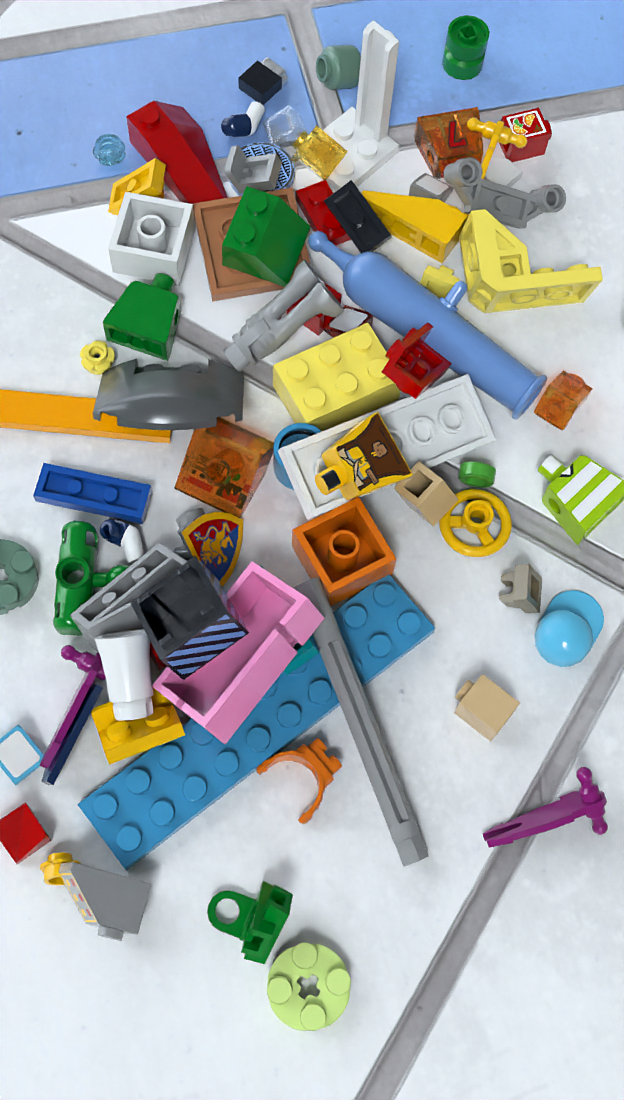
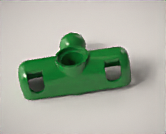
[53,521,128,636]

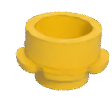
[40,852,81,886]

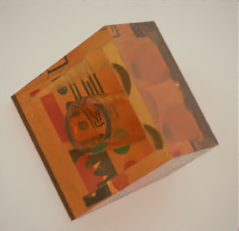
[174,417,274,518]

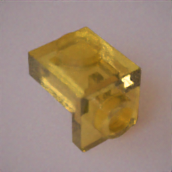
[290,125,348,180]

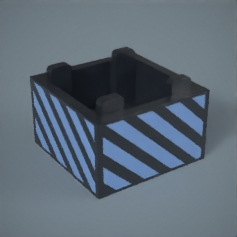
[130,556,249,680]

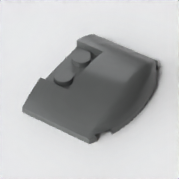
[93,359,244,430]

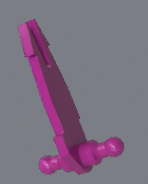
[39,645,106,769]
[482,767,608,848]

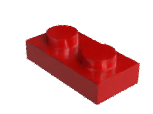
[295,180,351,246]

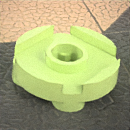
[267,942,351,1031]

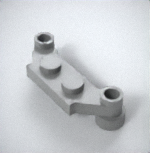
[444,157,566,229]

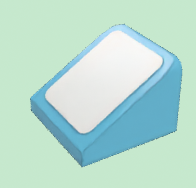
[0,725,44,785]

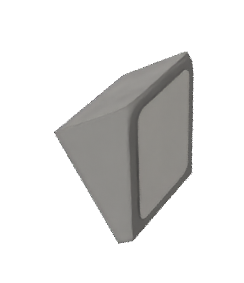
[409,173,453,203]

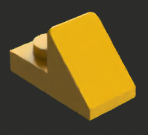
[108,158,166,215]

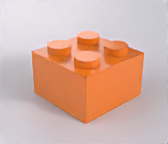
[292,497,397,606]

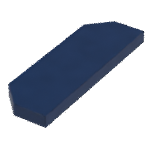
[41,684,103,785]

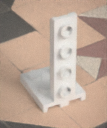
[297,20,399,192]

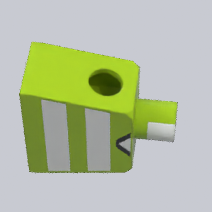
[538,455,624,545]

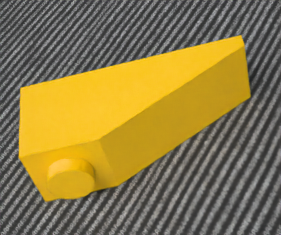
[361,190,468,264]

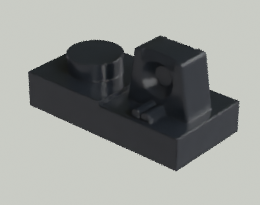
[324,180,392,253]

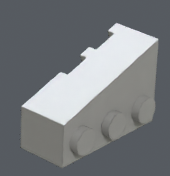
[70,543,187,653]

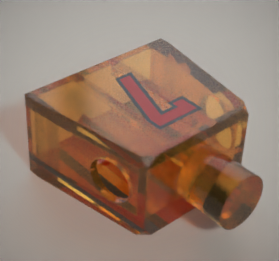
[414,107,483,179]

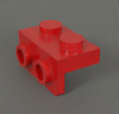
[381,322,452,399]

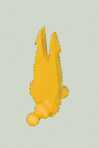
[464,117,527,216]

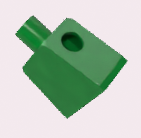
[102,273,181,361]

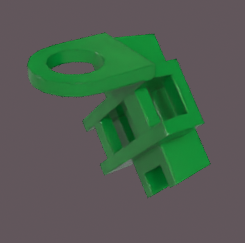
[207,881,293,964]

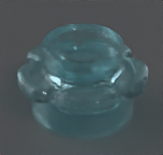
[93,134,126,166]

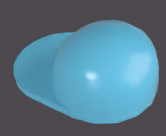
[534,590,604,667]

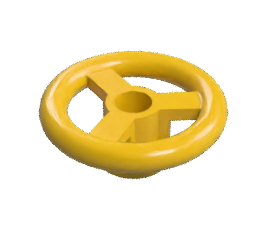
[439,489,512,557]

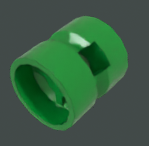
[442,15,490,80]

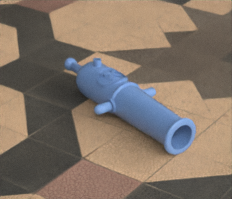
[308,231,547,420]

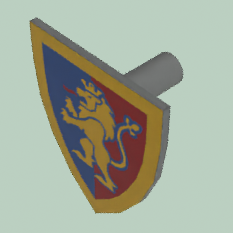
[173,512,243,587]

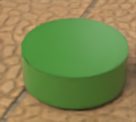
[458,462,496,488]

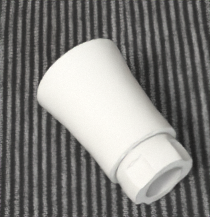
[94,629,154,721]

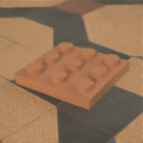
[193,187,311,302]

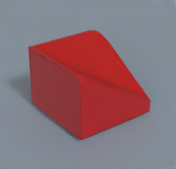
[0,802,52,864]

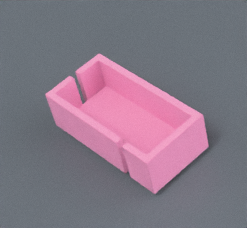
[152,562,324,744]

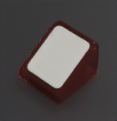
[323,305,373,338]

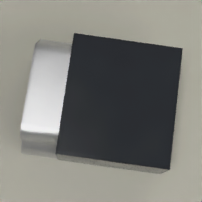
[238,57,288,105]

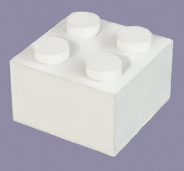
[108,192,195,285]

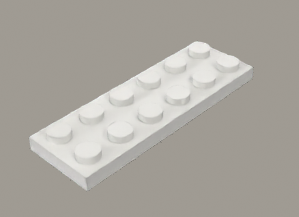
[277,374,496,520]

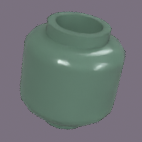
[316,45,361,90]

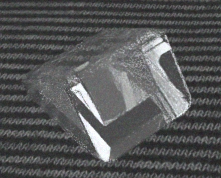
[263,105,309,148]

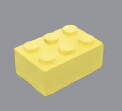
[273,323,401,431]

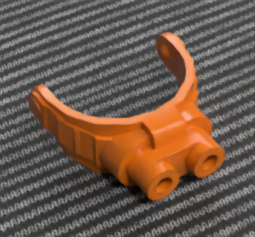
[256,738,342,824]

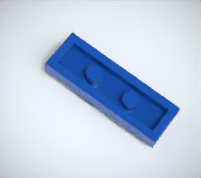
[33,463,152,524]

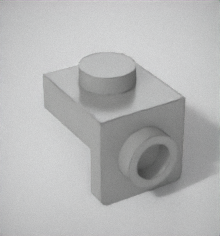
[225,145,282,194]

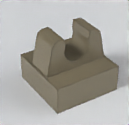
[499,564,542,613]

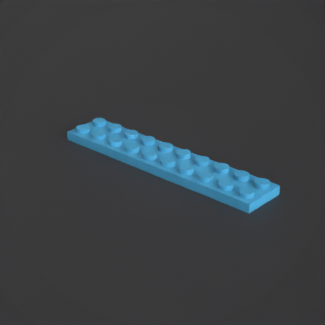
[77,575,435,871]

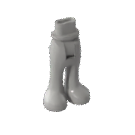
[223,260,344,372]

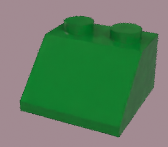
[222,186,311,287]

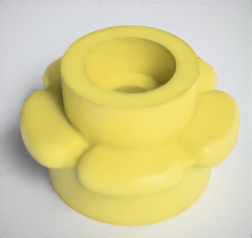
[80,341,115,375]

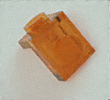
[534,370,593,430]

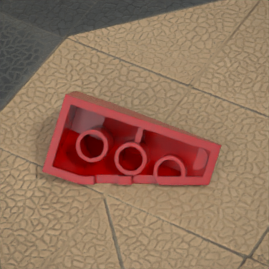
[126,101,228,204]

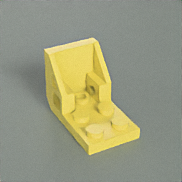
[459,209,603,313]

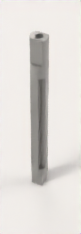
[294,577,429,866]

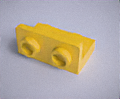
[91,688,185,765]

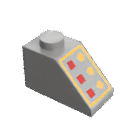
[59,862,151,941]

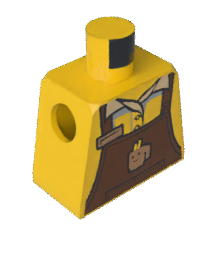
[315,411,413,501]

